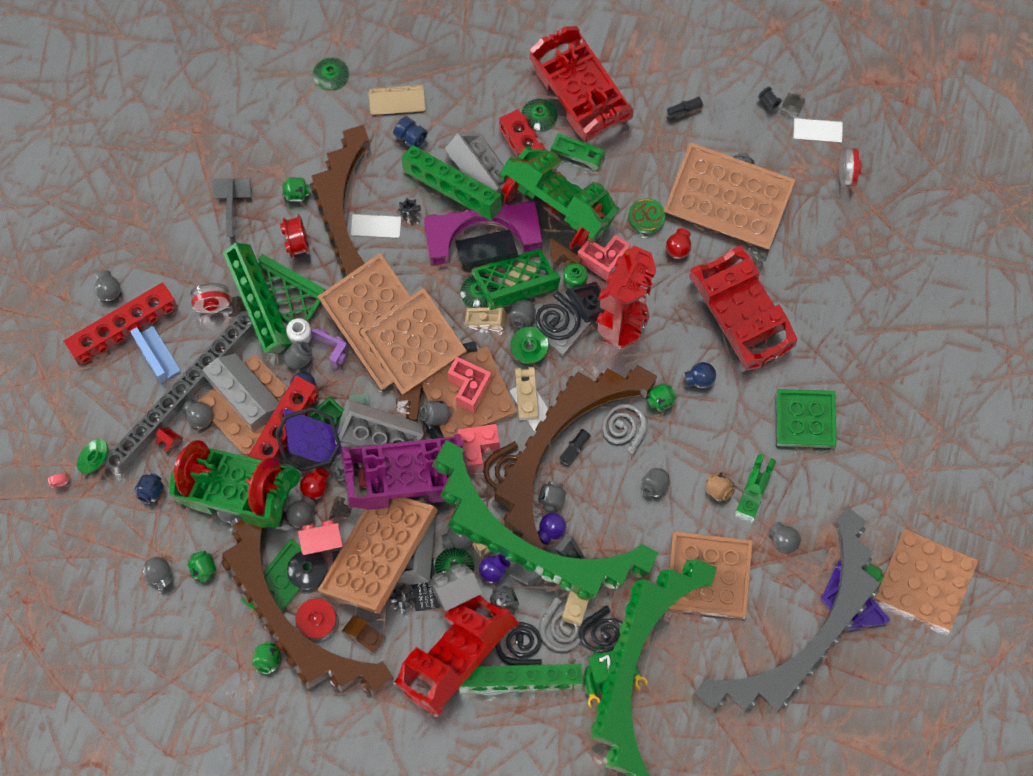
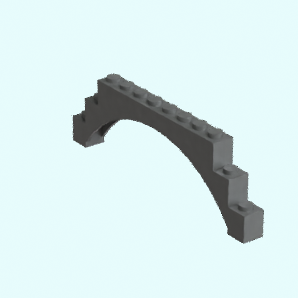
[694,507,880,711]

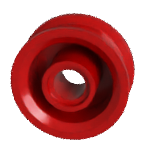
[280,214,310,258]

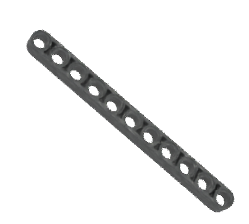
[105,311,255,474]

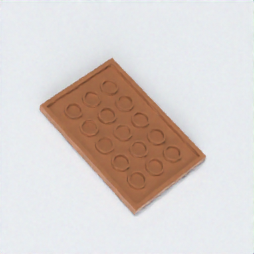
[663,142,796,250]
[317,253,410,391]
[317,498,438,614]

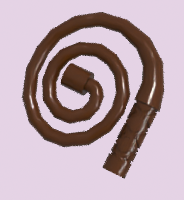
[483,441,518,488]

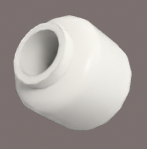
[286,318,312,343]

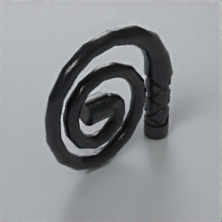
[535,291,581,340]
[579,605,622,653]
[495,622,542,666]

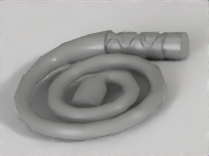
[602,404,647,454]
[539,598,586,652]

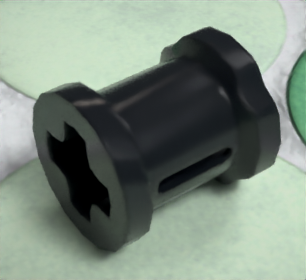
[758,86,782,111]

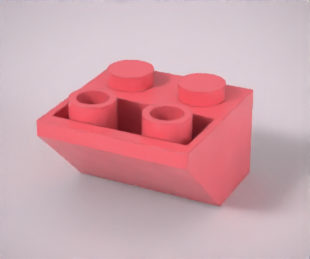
[298,520,343,555]

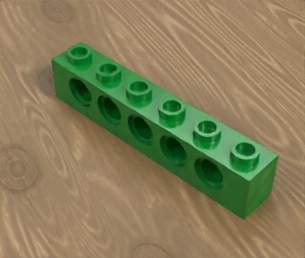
[401,145,502,220]
[223,243,292,354]
[459,664,583,693]

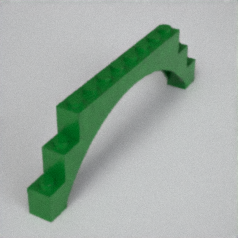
[432,440,658,601]
[590,559,717,776]

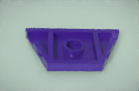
[283,409,343,463]
[821,560,890,631]

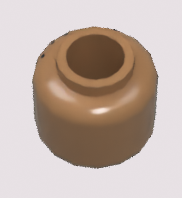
[705,472,735,501]

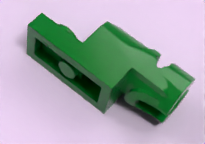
[735,454,776,520]

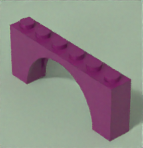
[424,201,542,266]

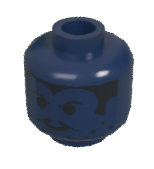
[135,473,164,504]

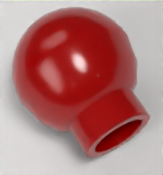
[666,228,692,259]
[300,467,329,500]

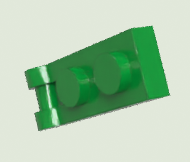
[551,133,605,170]

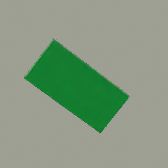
[241,539,310,613]

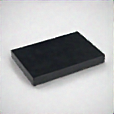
[455,229,518,269]

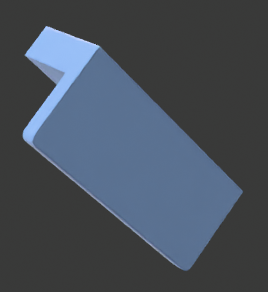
[130,326,181,383]

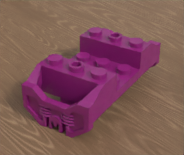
[342,434,468,510]

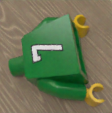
[583,645,647,709]

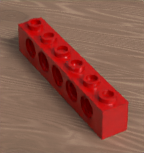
[499,109,561,213]
[63,282,177,366]
[247,375,319,462]

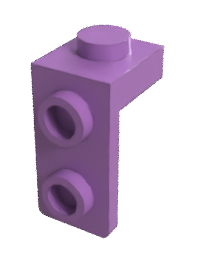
[311,328,348,369]

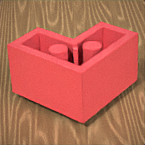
[578,234,631,281]
[448,356,492,414]
[458,424,500,474]

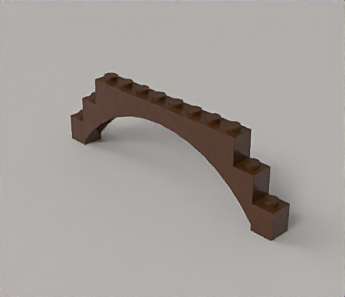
[310,125,370,276]
[493,365,657,550]
[221,519,394,697]

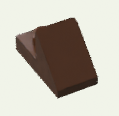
[549,238,582,271]
[396,384,422,422]
[341,615,386,655]

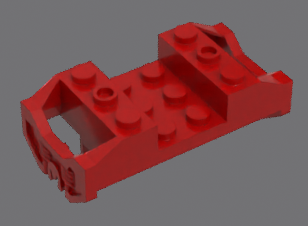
[530,26,634,143]
[596,245,656,349]
[689,245,798,371]
[394,595,519,717]

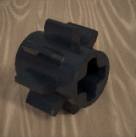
[398,198,421,222]
[390,585,416,612]

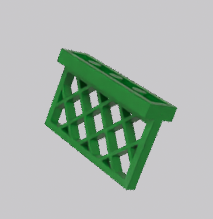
[472,248,561,310]
[239,254,326,323]

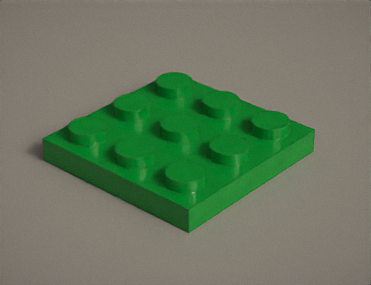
[776,389,837,448]

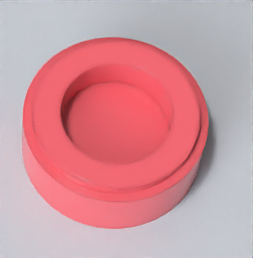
[48,473,69,487]

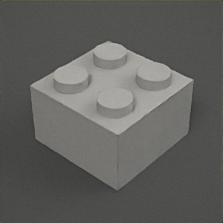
[429,564,482,611]

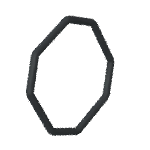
[275,407,341,471]

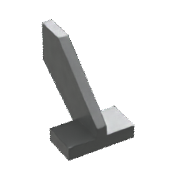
[212,178,251,237]
[509,534,585,585]

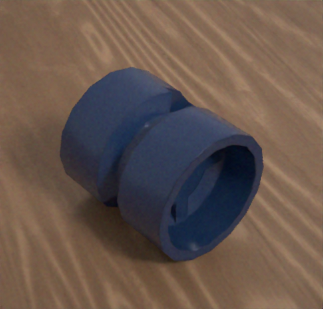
[393,116,428,148]

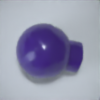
[537,513,567,545]
[479,554,511,583]

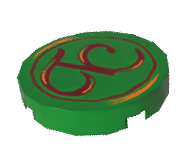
[628,198,666,234]

